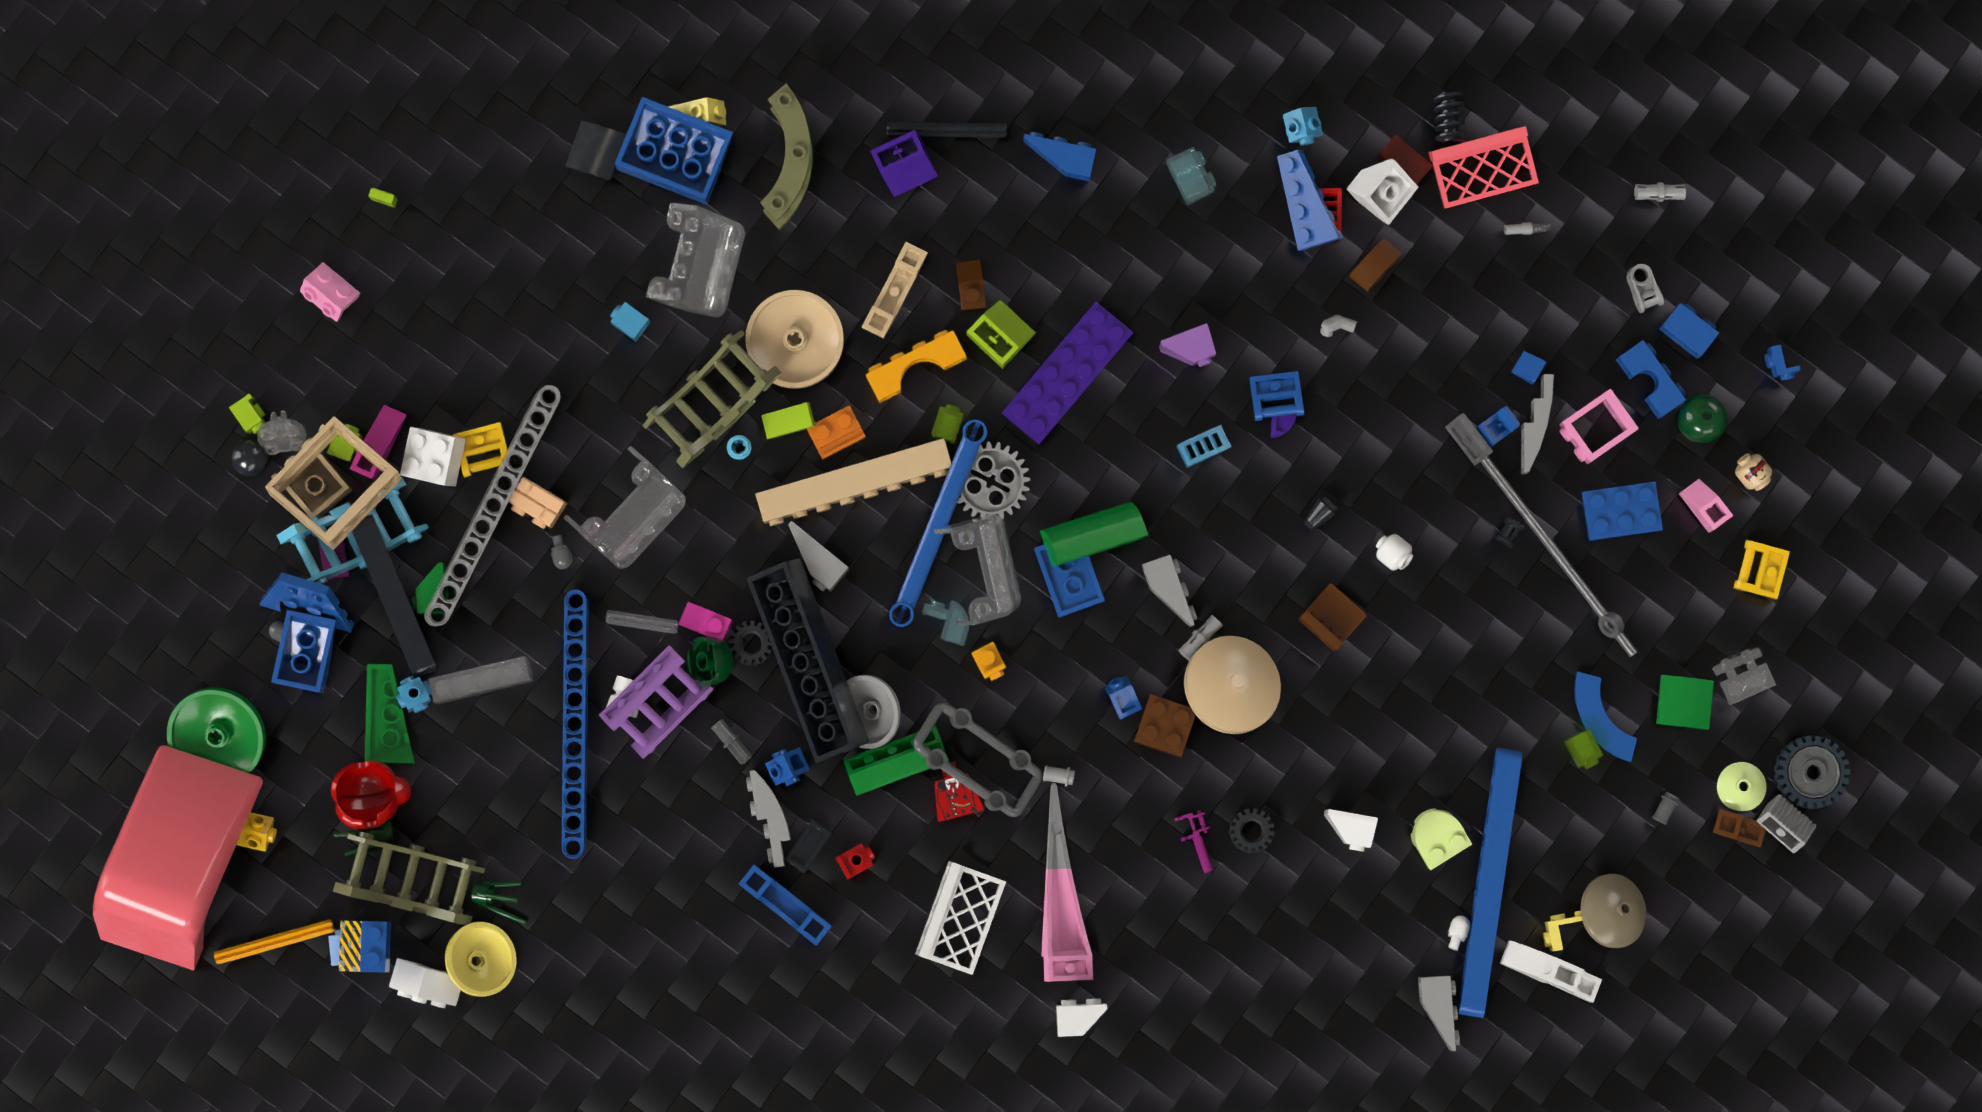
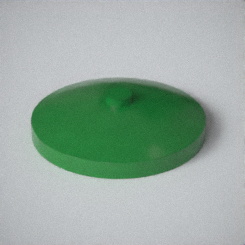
[167,687,266,773]

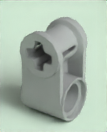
[1626,264,1664,313]

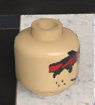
[1735,453,1772,491]

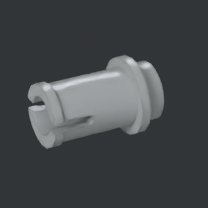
[1043,765,1075,787]

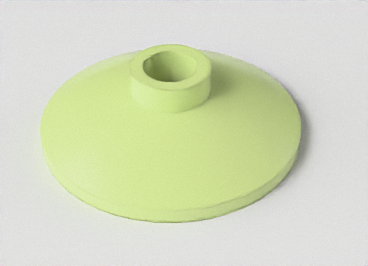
[1717,762,1766,811]

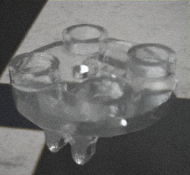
[257,411,306,455]

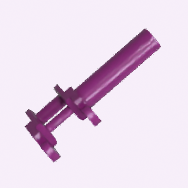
[1174,810,1213,873]

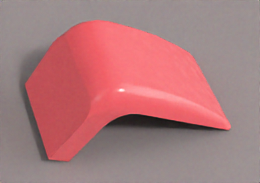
[93,745,263,970]

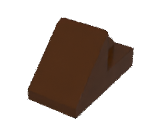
[956,260,986,311]

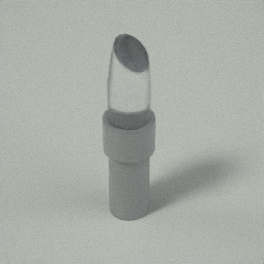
[1504,222,1551,235]

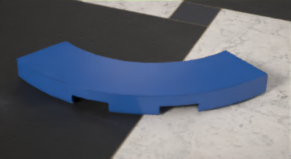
[1574,672,1637,762]

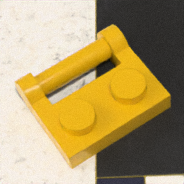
[453,422,512,478]
[1733,540,1790,599]

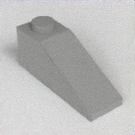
[788,521,849,592]

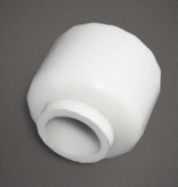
[1376,534,1413,570]

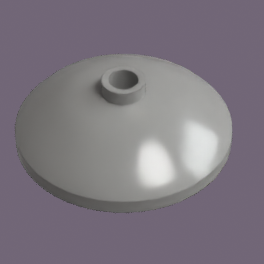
[847,675,900,749]

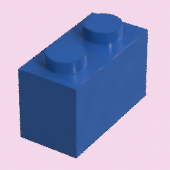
[1659,303,1719,359]

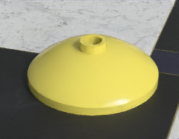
[445,922,516,997]

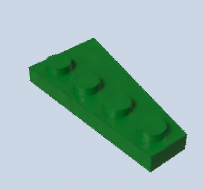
[365,664,415,764]

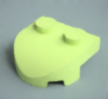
[1411,808,1472,870]

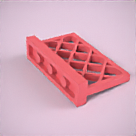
[1428,126,1539,209]

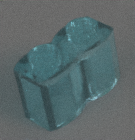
[1166,147,1216,206]

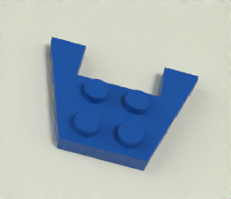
[260,573,354,633]

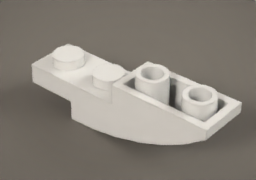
[1500,940,1602,1002]

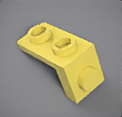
[669,97,726,127]
[1543,910,1582,951]

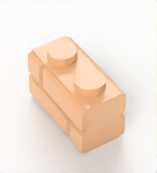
[508,477,567,529]

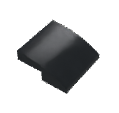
[565,121,627,181]

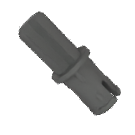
[711,719,752,764]

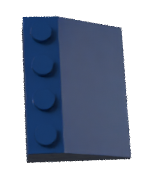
[615,97,733,205]

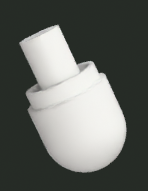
[1448,916,1471,951]

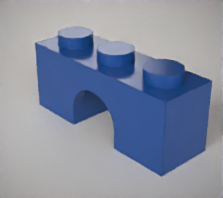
[1616,340,1686,419]

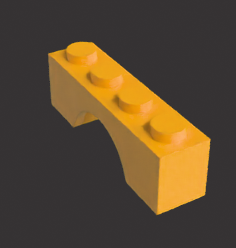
[866,330,967,403]

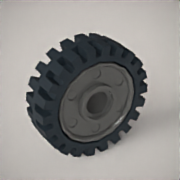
[1774,736,1850,809]

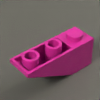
[350,405,407,481]

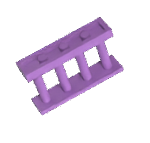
[599,645,713,759]

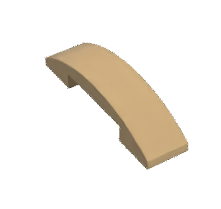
[862,242,928,339]

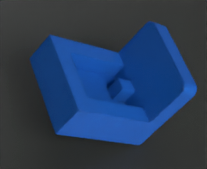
[1765,345,1801,381]
[1476,406,1520,448]

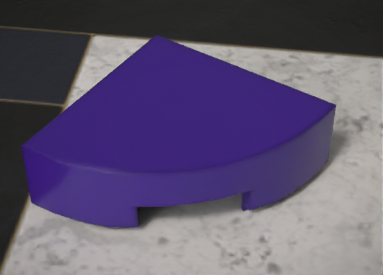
[1271,414,1296,438]

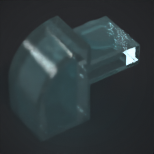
[922,600,969,646]

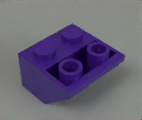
[871,130,938,197]

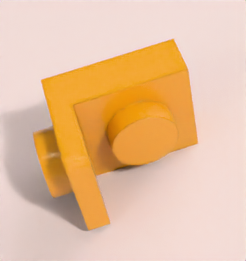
[971,642,1007,681]

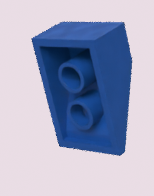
[271,610,336,694]

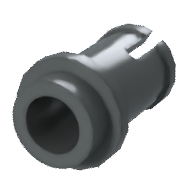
[1652,792,1679,825]

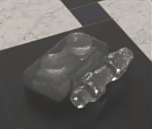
[1713,647,1776,705]

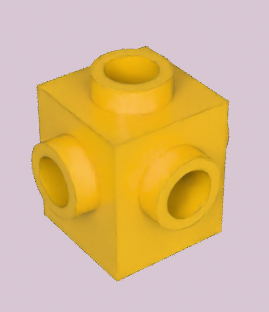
[237,812,277,852]

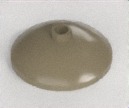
[1581,874,1646,948]

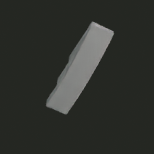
[1521,374,1554,474]

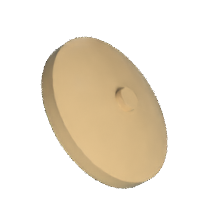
[746,290,844,388]
[1184,636,1281,734]

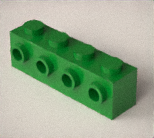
[843,725,949,796]

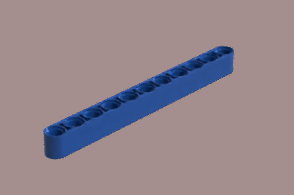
[562,590,589,859]
[1458,747,1522,1018]

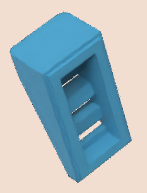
[1177,425,1231,468]

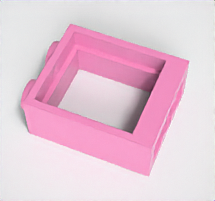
[1559,389,1639,464]

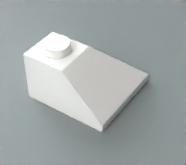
[1347,159,1418,225]
[1324,809,1378,852]

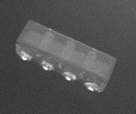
[428,656,533,704]

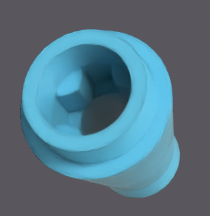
[727,435,751,460]

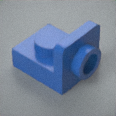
[1104,676,1142,719]

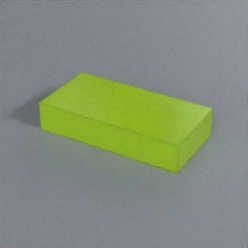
[761,402,815,439]

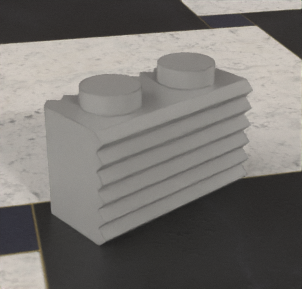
[1756,794,1816,853]

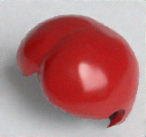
[331,760,411,830]

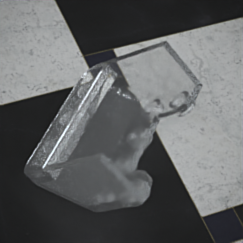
[646,203,745,317]
[934,515,1021,626]

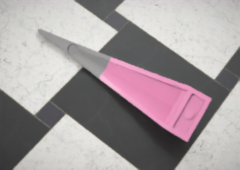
[1041,783,1093,982]

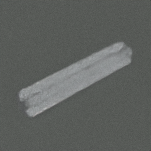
[606,610,678,634]

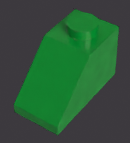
[412,562,449,615]

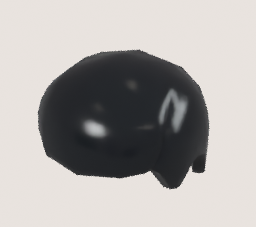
[231,439,269,477]

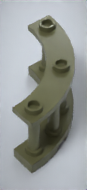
[760,84,813,230]
[643,330,782,468]
[333,831,485,925]

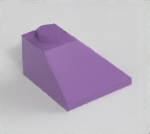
[1159,323,1216,367]

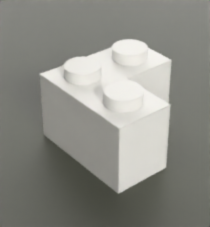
[389,958,461,1008]

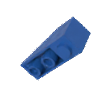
[1023,132,1096,181]

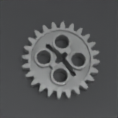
[957,441,1030,521]

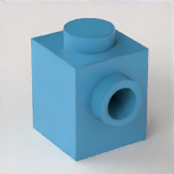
[610,302,651,342]

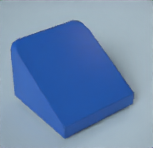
[1511,351,1546,384]

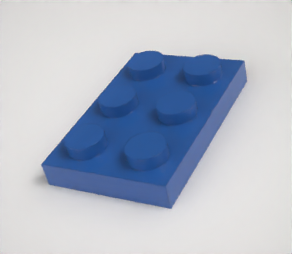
[1581,482,1663,541]
[1034,545,1105,618]

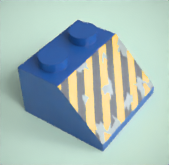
[339,921,391,972]

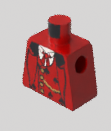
[935,762,984,822]

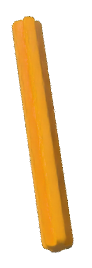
[214,919,335,964]

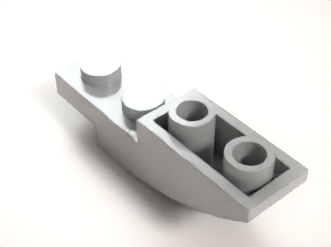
[746,770,791,868]

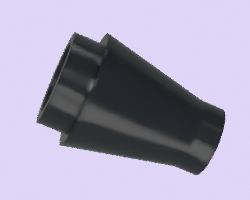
[1303,495,1338,532]

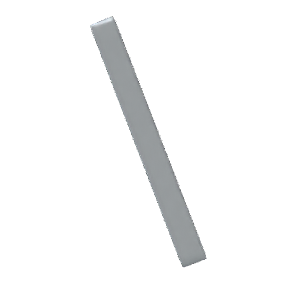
[424,385,561,627]

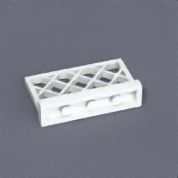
[915,861,1006,975]

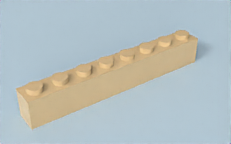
[755,438,951,526]

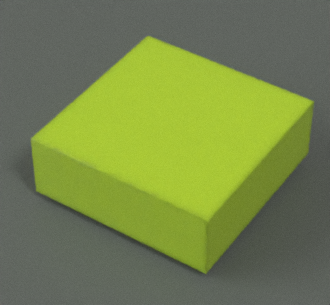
[368,188,398,208]

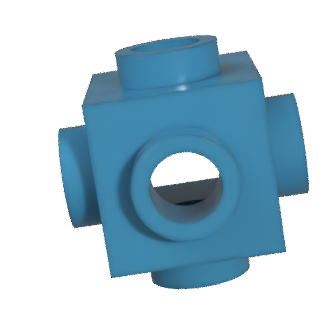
[1283,107,1323,146]
[395,676,433,713]

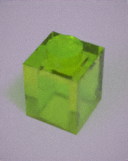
[931,404,964,444]
[1564,729,1603,769]

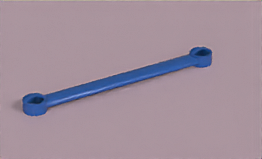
[889,420,987,627]

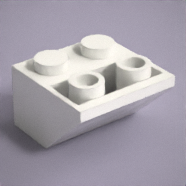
[1056,999,1107,1037]

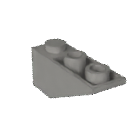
[1142,555,1197,627]
[1418,975,1460,1051]

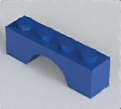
[739,865,832,946]

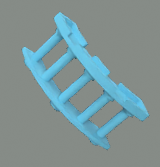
[276,476,429,585]

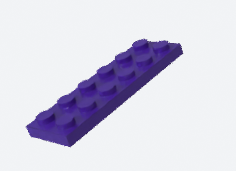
[1002,302,1133,445]

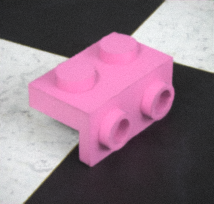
[300,262,360,322]

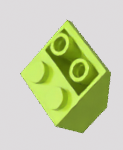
[967,300,1036,369]

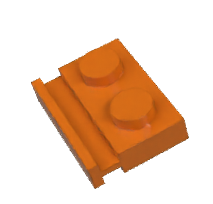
[807,405,866,460]

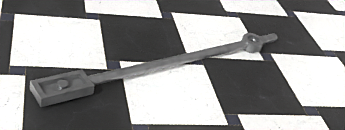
[1445,413,1638,657]

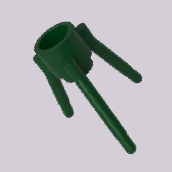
[334,821,393,856]
[471,881,527,924]

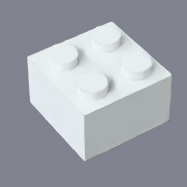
[400,427,466,486]

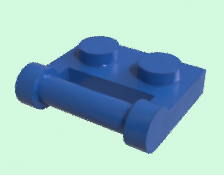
[1249,371,1304,421]

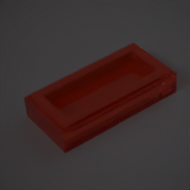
[1380,135,1433,185]

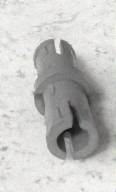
[1634,182,1686,202]
[1178,615,1223,661]

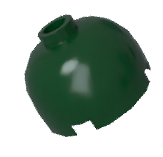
[1677,394,1728,443]
[687,636,734,686]

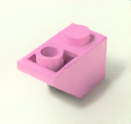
[1679,479,1733,533]

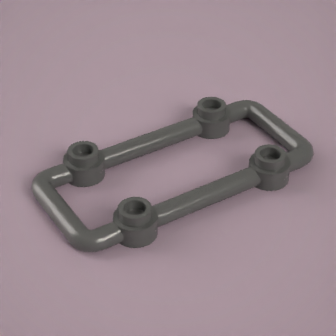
[913,702,1042,817]

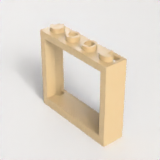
[265,417,402,550]

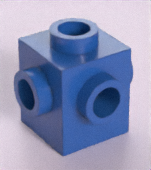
[765,747,810,786]

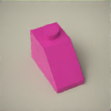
[678,602,733,641]

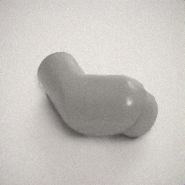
[1320,315,1357,337]

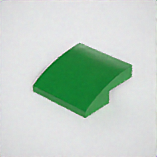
[1656,675,1714,730]

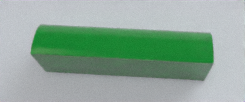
[1040,502,1148,568]

